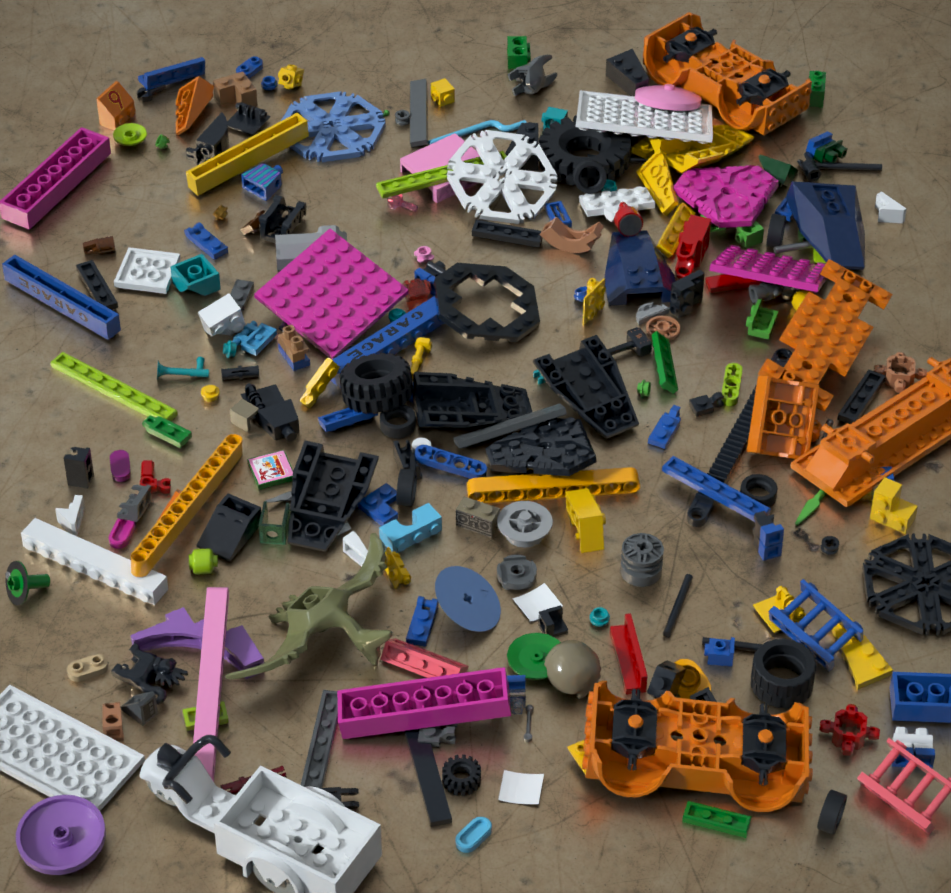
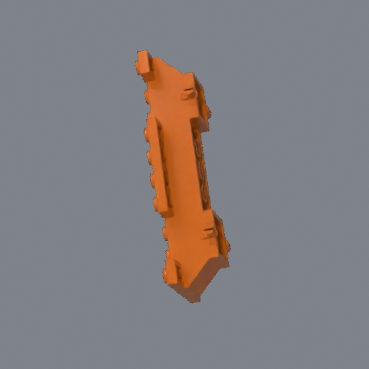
[758,259,893,412]

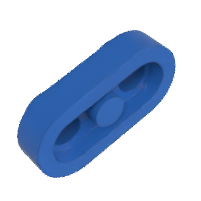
[236,56,263,79]

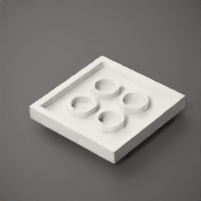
[114,247,181,294]

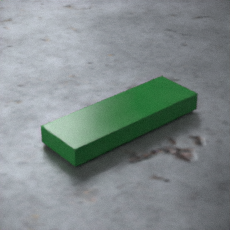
[682,801,752,838]

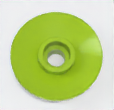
[113,123,147,146]

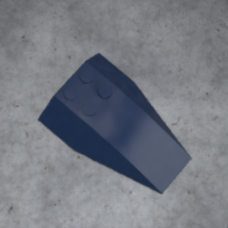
[604,230,676,306]

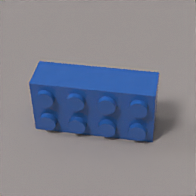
[890,672,951,723]

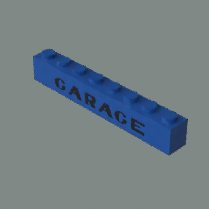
[2,255,121,340]
[331,296,445,388]

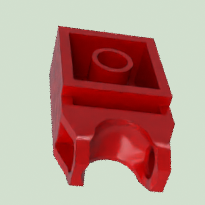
[675,215,711,279]

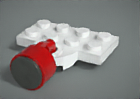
[579,186,655,237]

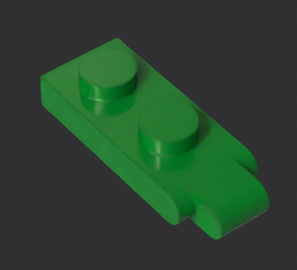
[142,415,192,448]

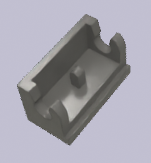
[117,485,151,522]

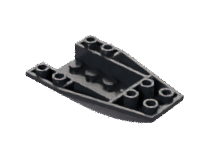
[533,335,639,439]

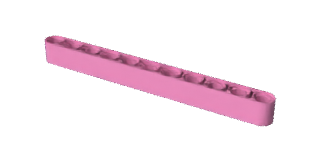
[193,587,229,782]

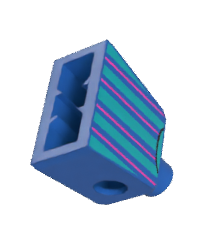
[241,164,283,201]

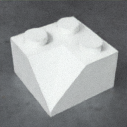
[198,293,246,336]

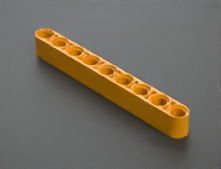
[466,467,641,503]

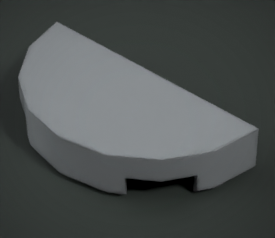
[636,302,669,325]

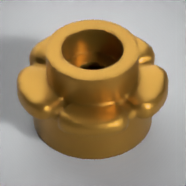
[212,204,228,220]

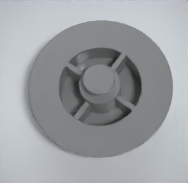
[497,501,553,548]

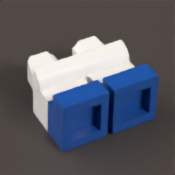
[891,727,935,769]

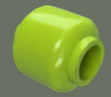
[189,548,218,575]

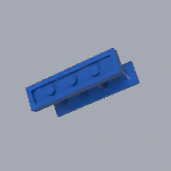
[769,579,863,672]

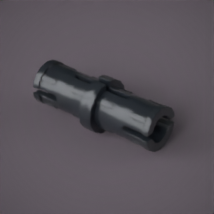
[221,365,259,381]

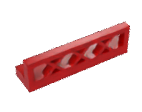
[610,613,648,695]

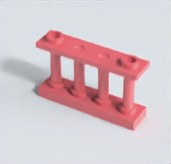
[857,738,951,835]

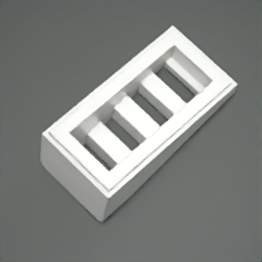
[343,531,368,567]

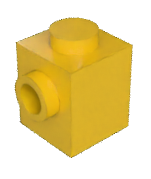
[431,78,455,107]

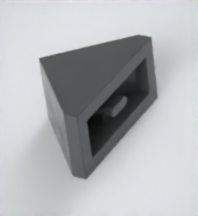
[121,691,158,726]

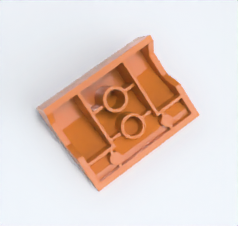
[747,376,819,459]

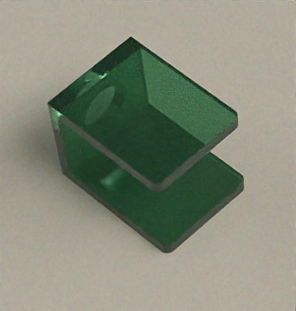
[259,501,290,545]

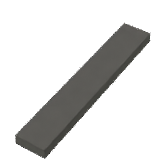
[410,79,428,147]
[453,403,567,449]
[301,690,338,788]

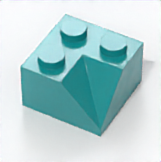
[170,254,221,296]

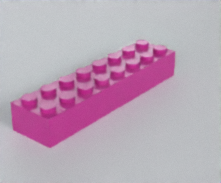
[0,127,111,230]
[337,667,511,739]

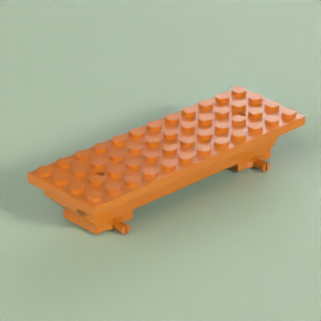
[791,356,951,507]

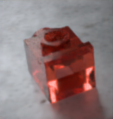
[402,278,431,302]

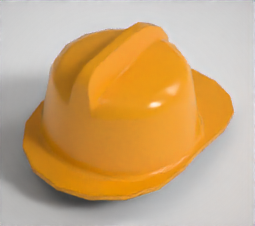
[670,659,712,699]

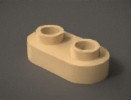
[67,654,108,682]

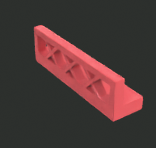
[380,638,469,678]

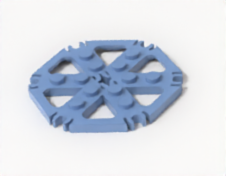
[281,91,386,162]

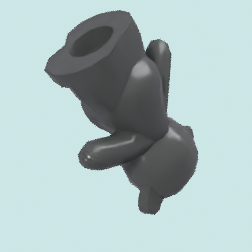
[749,282,799,304]

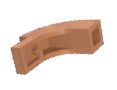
[540,217,604,253]

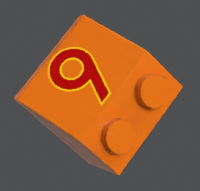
[96,81,136,130]

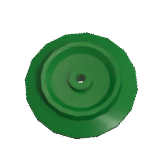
[507,633,561,680]

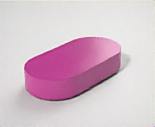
[109,518,136,549]

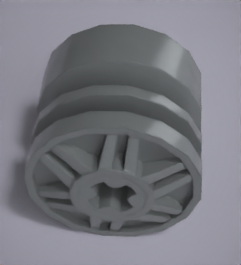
[620,533,664,587]

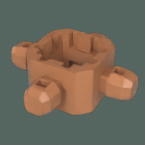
[874,352,927,393]

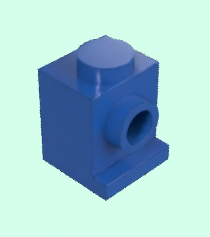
[704,637,735,667]

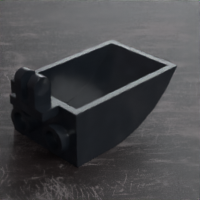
[186,112,229,165]

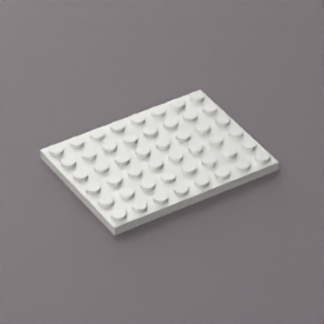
[576,90,713,144]

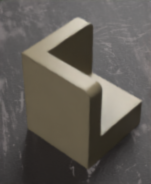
[230,399,259,432]

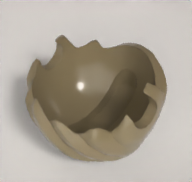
[544,640,601,699]

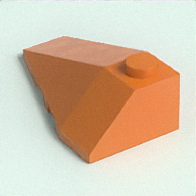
[176,76,214,135]

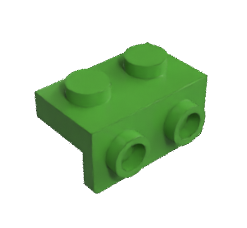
[746,299,778,340]

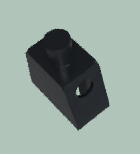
[258,399,299,442]
[647,660,687,699]

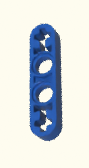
[415,445,487,479]

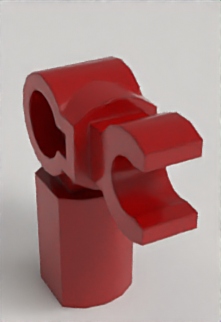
[140,460,171,494]

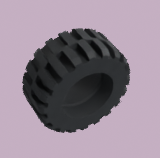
[339,353,413,414]

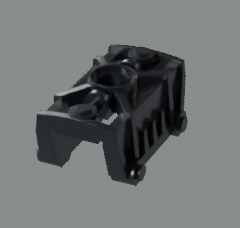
[259,195,307,243]

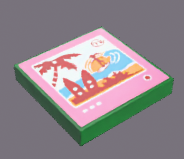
[247,450,293,490]

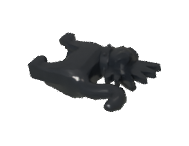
[111,643,188,705]

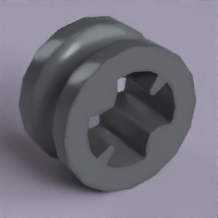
[395,110,410,126]

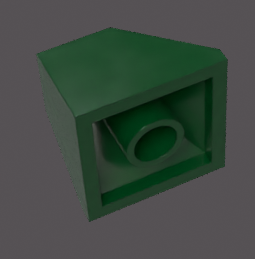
[759,154,799,188]

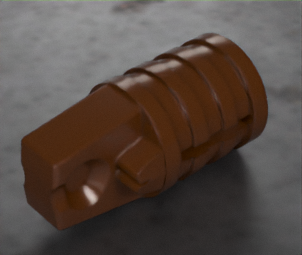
[83,236,116,255]

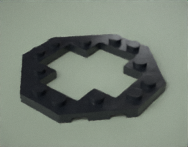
[433,263,540,342]

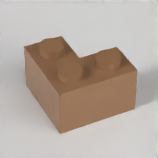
[213,72,258,107]

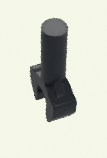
[137,85,166,102]

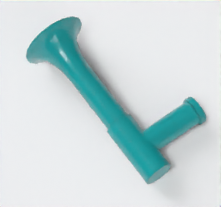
[157,357,209,380]

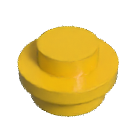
[201,385,220,402]

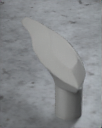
[265,491,292,503]

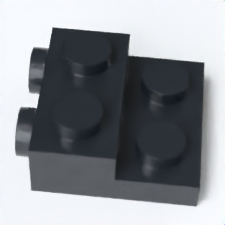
[670,270,705,318]

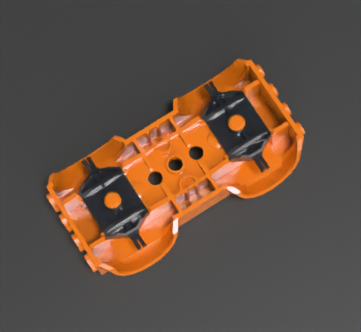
[643,12,812,135]
[582,680,813,812]

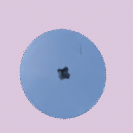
[435,566,501,632]

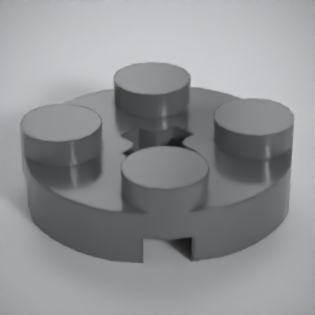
[497,555,537,590]

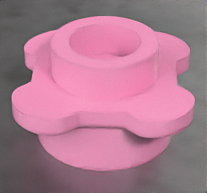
[414,246,434,263]

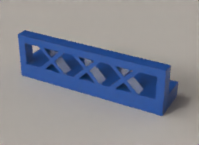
[138,57,205,90]

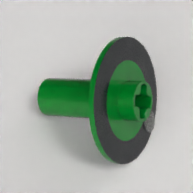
[5,561,50,605]

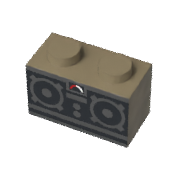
[456,496,500,538]

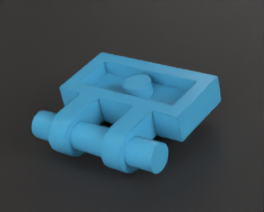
[231,321,277,356]

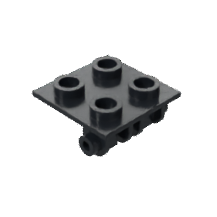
[227,102,270,135]
[240,383,284,420]

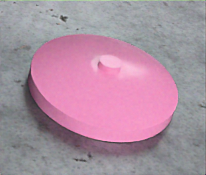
[635,84,702,111]

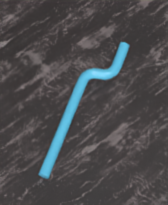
[428,120,527,145]

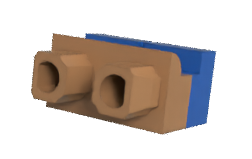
[278,325,310,371]

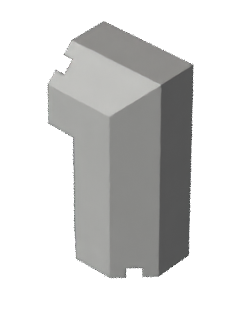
[275,225,347,271]

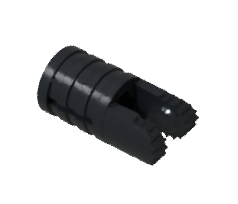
[797,152,822,182]

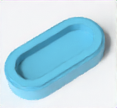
[455,817,492,853]

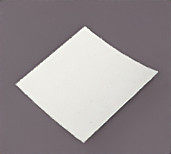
[512,583,563,622]
[498,770,544,804]

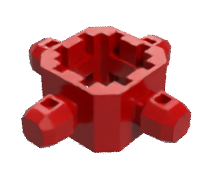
[819,704,880,756]

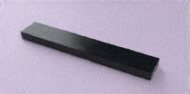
[404,729,452,827]

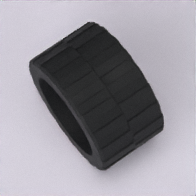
[751,639,816,708]

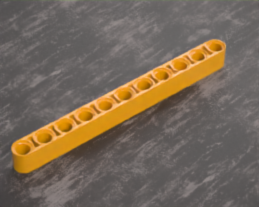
[130,434,243,577]

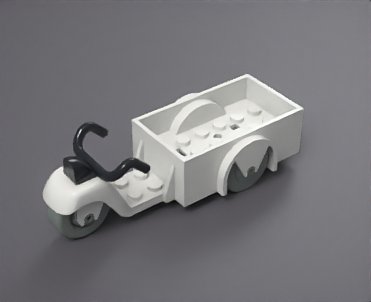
[140,735,382,893]

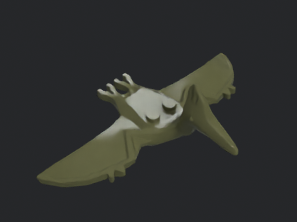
[225,533,392,680]

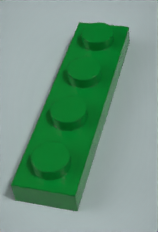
[651,331,678,394]

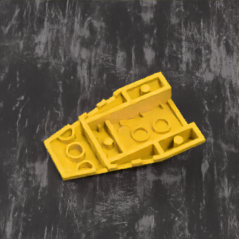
[649,124,754,173]

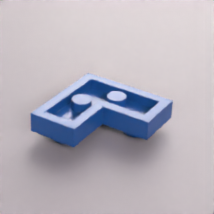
[357,483,398,526]

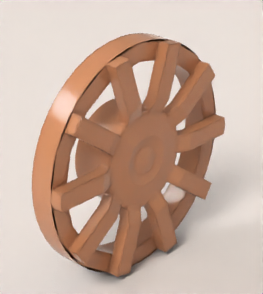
[646,316,680,342]

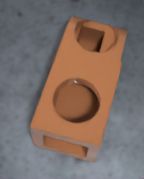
[103,702,124,741]

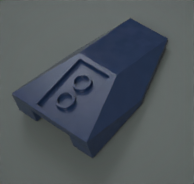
[785,181,865,270]

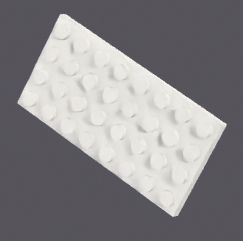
[0,685,145,811]

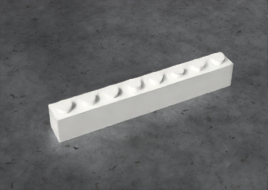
[21,518,168,605]

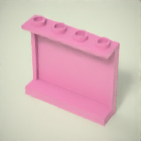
[400,133,480,203]

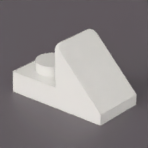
[875,191,907,223]
[56,495,85,536]

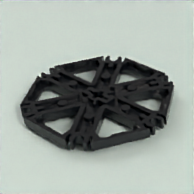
[862,533,951,635]

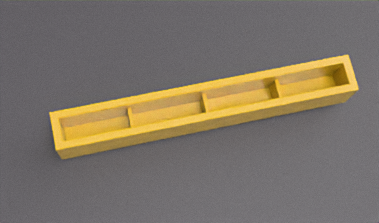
[186,113,309,196]

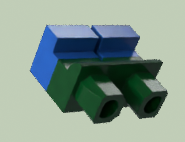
[806,131,848,163]

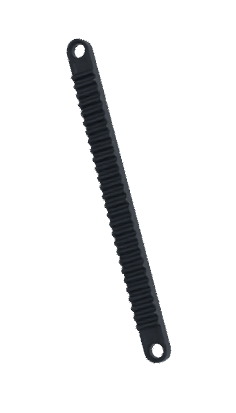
[687,348,792,527]

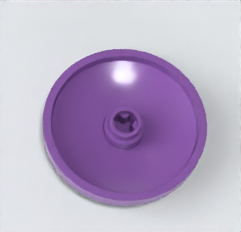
[16,795,106,875]

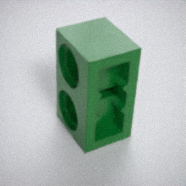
[507,36,531,69]
[809,71,826,108]

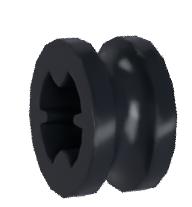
[821,536,839,555]

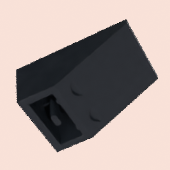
[196,493,262,561]

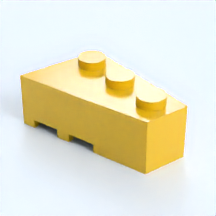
[565,488,606,553]

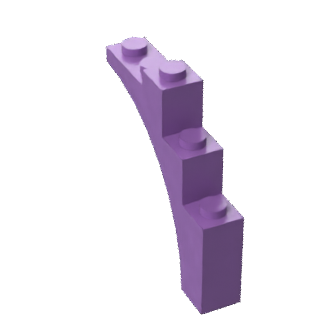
[131,607,264,679]

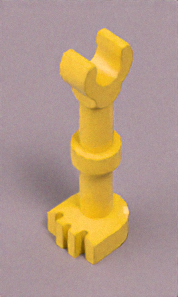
[411,337,432,379]

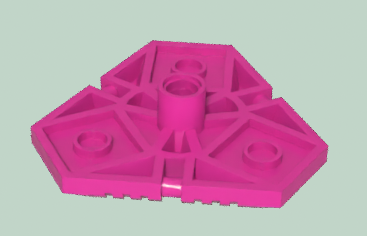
[673,165,779,228]

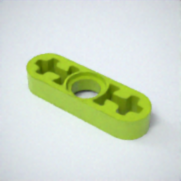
[721,363,742,407]

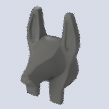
[508,54,558,96]

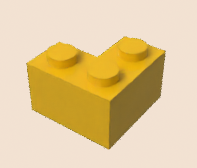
[870,477,918,534]

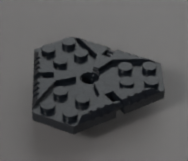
[485,417,597,476]

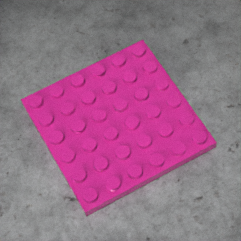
[254,229,409,360]
[709,245,827,292]

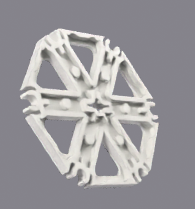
[447,130,557,224]

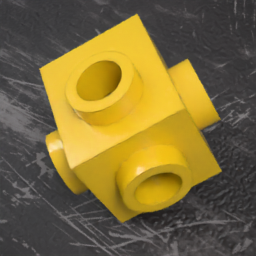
[278,64,304,89]

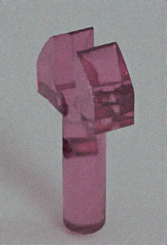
[387,194,418,212]

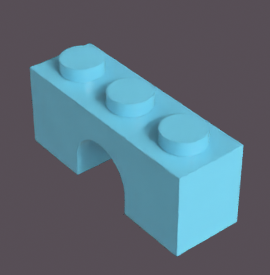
[379,503,442,553]

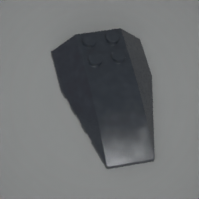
[413,372,533,428]
[288,441,379,552]

